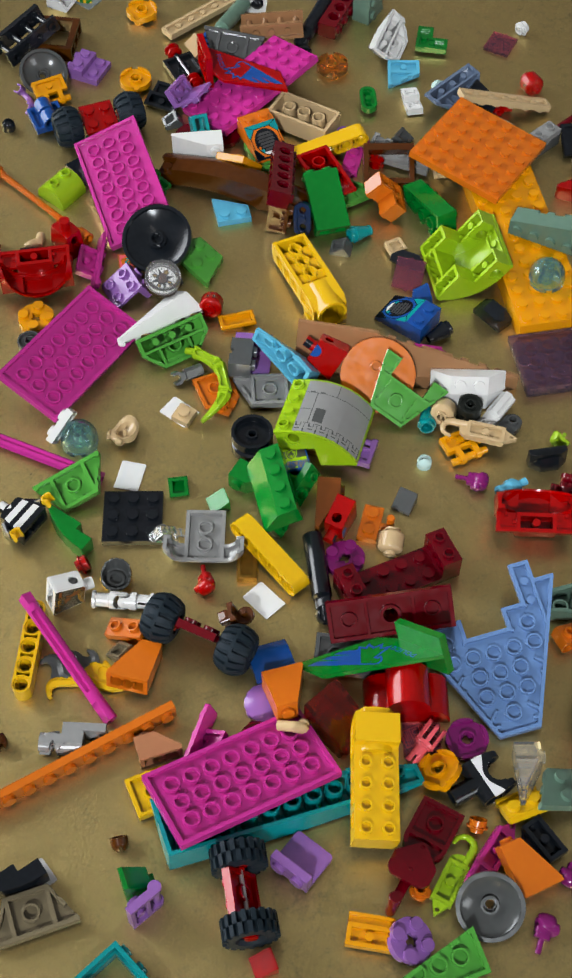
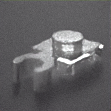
[148,524,185,543]

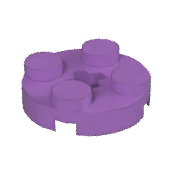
[387,916,435,966]

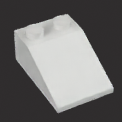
[171,130,224,159]

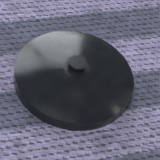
[122,204,193,272]

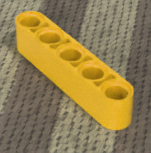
[294,124,369,169]
[230,513,310,596]
[11,600,48,701]

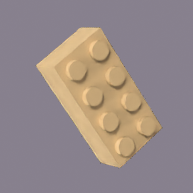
[268,92,341,141]

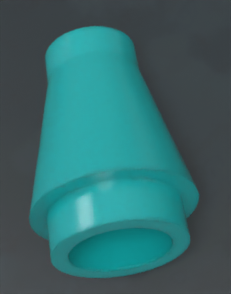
[346,225,373,243]
[417,406,436,434]

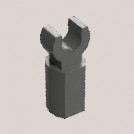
[170,363,205,386]

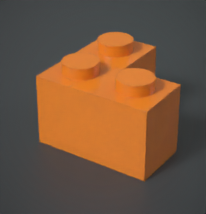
[364,171,407,223]

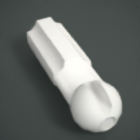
[477,391,516,425]

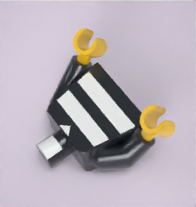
[0,492,55,545]

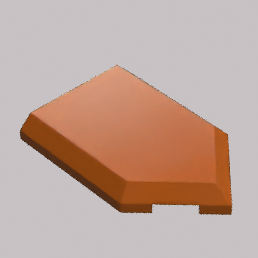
[192,372,240,417]

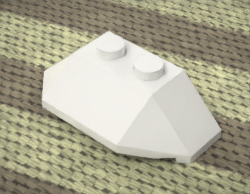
[368,9,408,60]
[430,368,506,409]

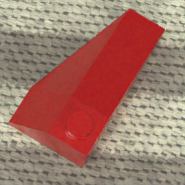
[296,145,357,195]

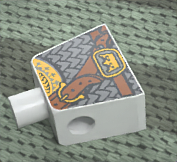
[46,570,95,615]

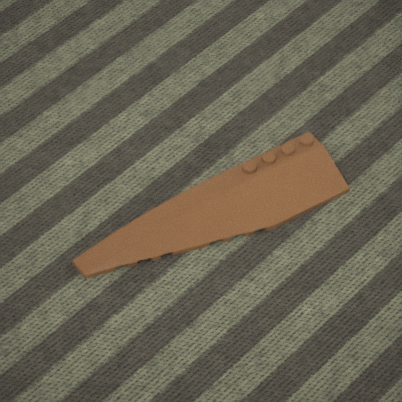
[296,319,519,390]

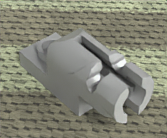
[38,722,108,756]

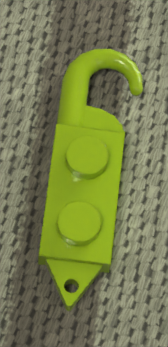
[430,834,478,917]

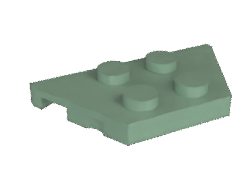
[538,768,572,811]

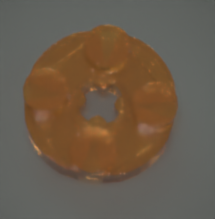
[317,52,348,81]

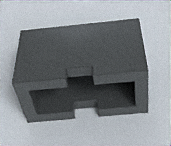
[228,337,258,378]

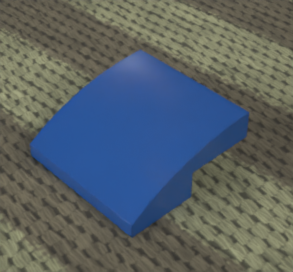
[250,639,295,684]

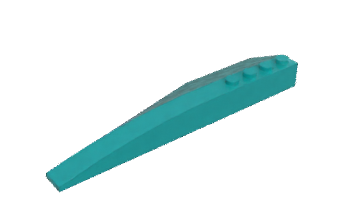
[150,763,425,870]

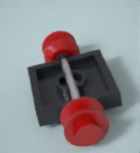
[163,43,203,88]

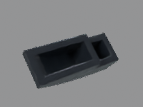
[0,858,50,899]

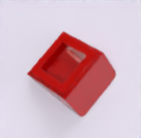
[248,947,279,978]

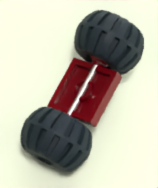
[139,592,259,676]

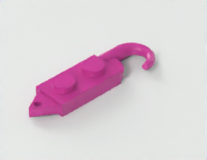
[342,140,370,179]
[463,823,516,883]

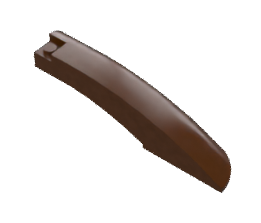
[159,153,309,212]

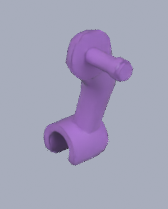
[14,83,34,114]

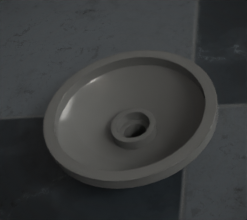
[19,48,68,93]
[455,871,526,943]

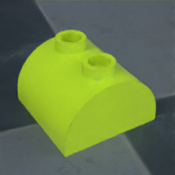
[38,168,86,211]

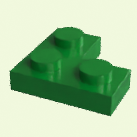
[415,26,448,55]

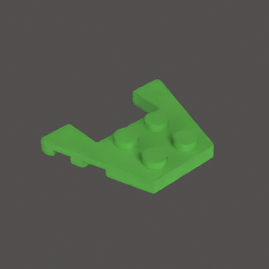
[370,349,448,428]

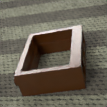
[36,15,82,62]
[362,143,415,190]

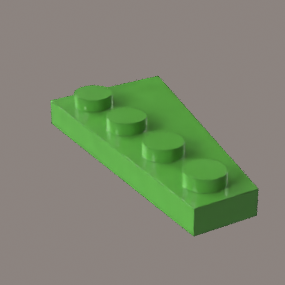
[403,926,492,978]

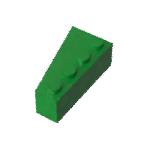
[403,179,457,235]

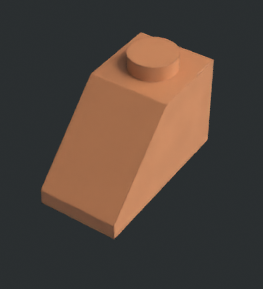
[133,731,183,769]

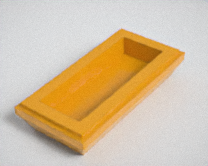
[218,309,257,331]

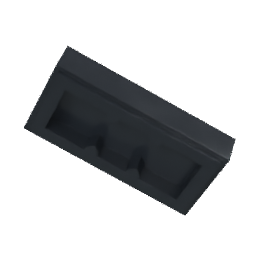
[559,123,572,158]

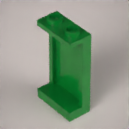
[301,166,351,237]

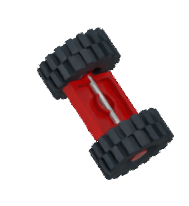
[208,836,281,950]

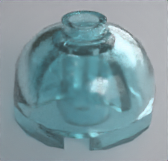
[528,257,565,293]
[60,419,99,457]

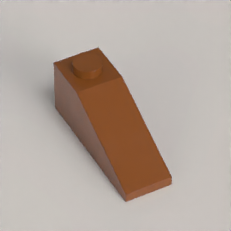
[315,476,345,533]

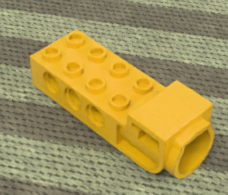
[272,233,347,324]
[350,707,401,849]

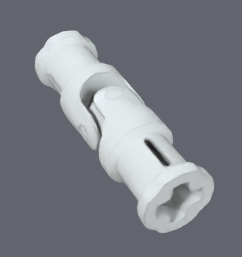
[91,590,155,611]

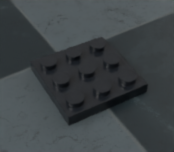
[101,491,164,546]

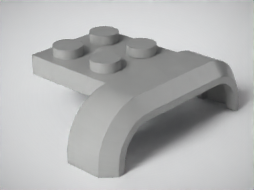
[162,510,244,563]

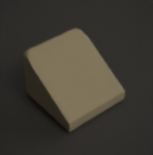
[106,640,133,662]

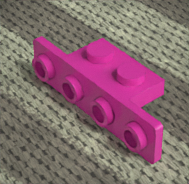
[74,232,108,289]
[184,703,229,756]

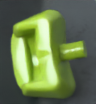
[550,431,570,447]

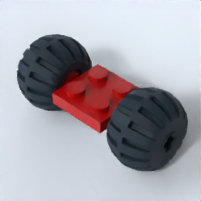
[51,91,147,148]

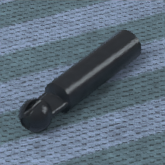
[294,0,332,46]
[302,531,332,625]

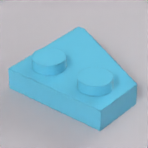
[387,60,420,89]
[211,199,252,227]

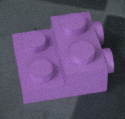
[67,48,111,86]

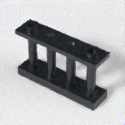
[0,4,61,67]

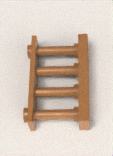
[240,9,304,41]

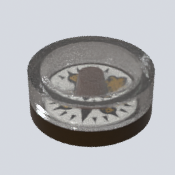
[144,259,181,298]

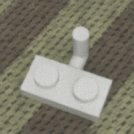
[46,408,78,444]

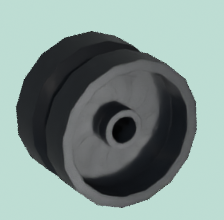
[231,414,273,462]

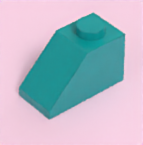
[188,113,210,132]

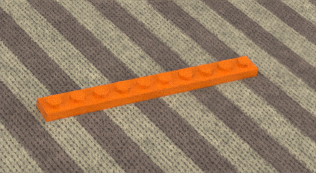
[0,700,177,809]

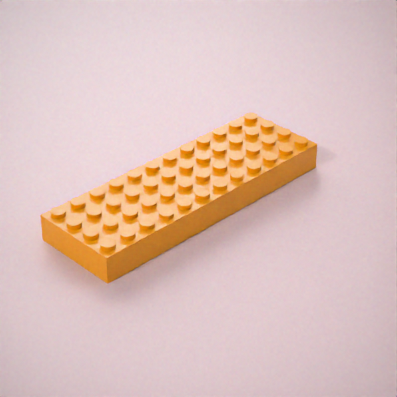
[462,166,572,340]

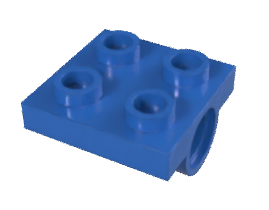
[26,97,60,135]

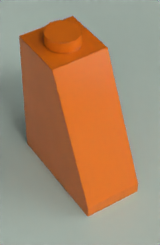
[106,639,162,695]
[261,662,304,720]
[494,836,564,899]

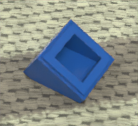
[412,283,433,303]

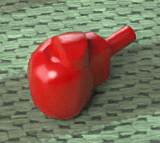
[193,565,215,596]

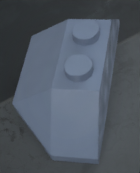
[424,63,480,110]

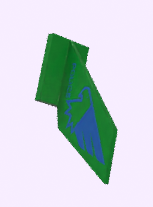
[302,618,454,679]

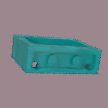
[74,941,148,978]

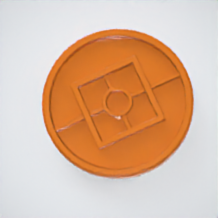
[340,337,416,413]

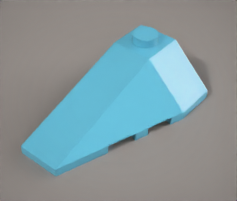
[252,327,320,384]

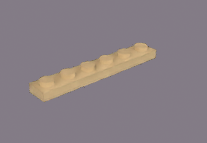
[162,0,236,40]
[457,87,551,113]

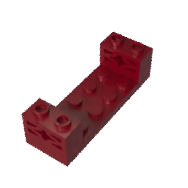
[333,527,462,599]

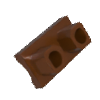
[217,601,255,628]

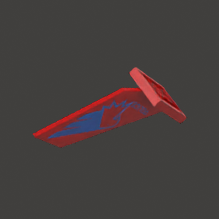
[196,33,288,92]

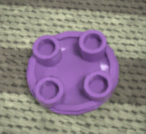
[244,684,275,722]

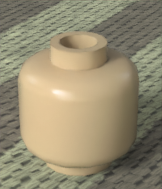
[430,398,457,425]
[377,526,405,557]

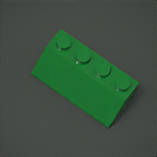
[247,443,303,533]

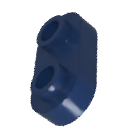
[293,201,312,236]

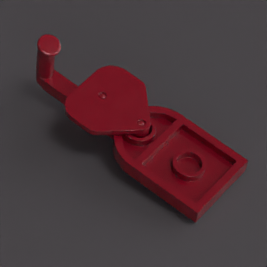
[385,795,465,917]

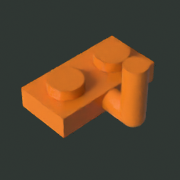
[356,504,395,545]

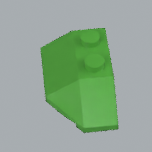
[135,312,208,369]

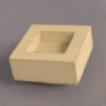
[384,237,408,257]
[171,403,197,428]

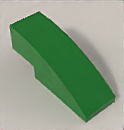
[48,505,94,557]

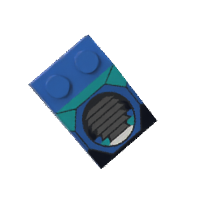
[375,295,441,343]

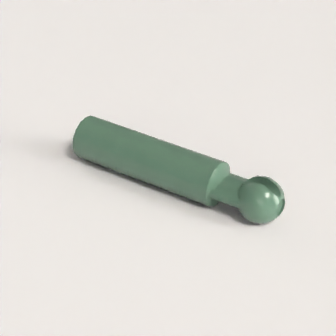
[215,0,251,30]

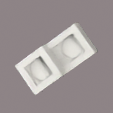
[401,87,423,116]

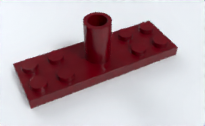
[325,584,456,644]

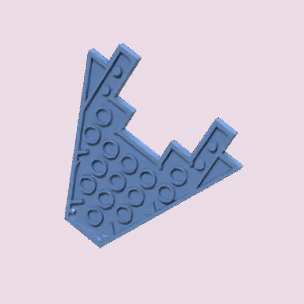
[433,560,554,740]

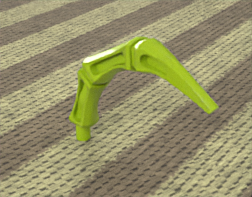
[184,345,232,424]

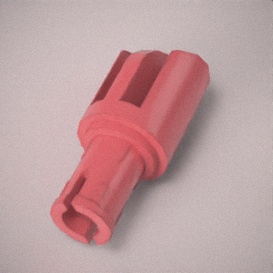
[405,718,448,764]

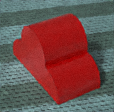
[362,663,450,723]

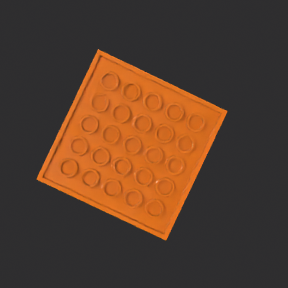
[409,97,547,205]

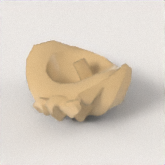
[106,415,139,446]

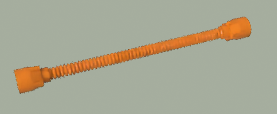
[0,165,94,246]

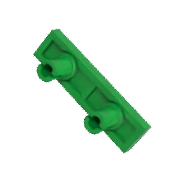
[271,462,320,538]

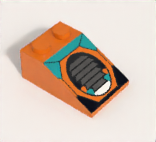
[237,108,285,164]

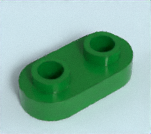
[359,86,377,114]

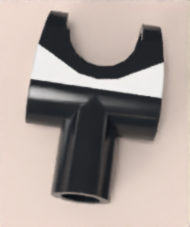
[447,751,517,807]

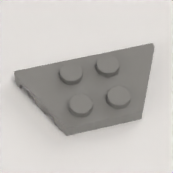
[233,373,292,409]

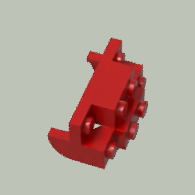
[0,244,75,298]
[494,489,572,538]

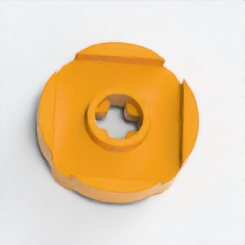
[126,0,157,26]
[120,67,152,95]
[18,301,55,333]
[418,749,462,792]

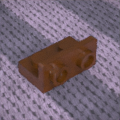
[265,204,294,235]

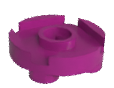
[326,539,365,575]
[445,718,489,762]

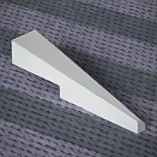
[117,291,203,347]

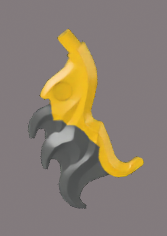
[39,649,124,700]

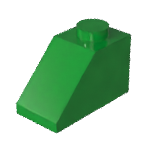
[228,458,254,493]
[117,867,155,903]

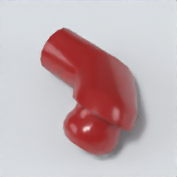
[492,106,512,117]

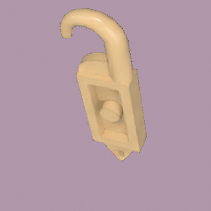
[440,418,517,447]

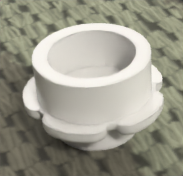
[515,21,529,36]

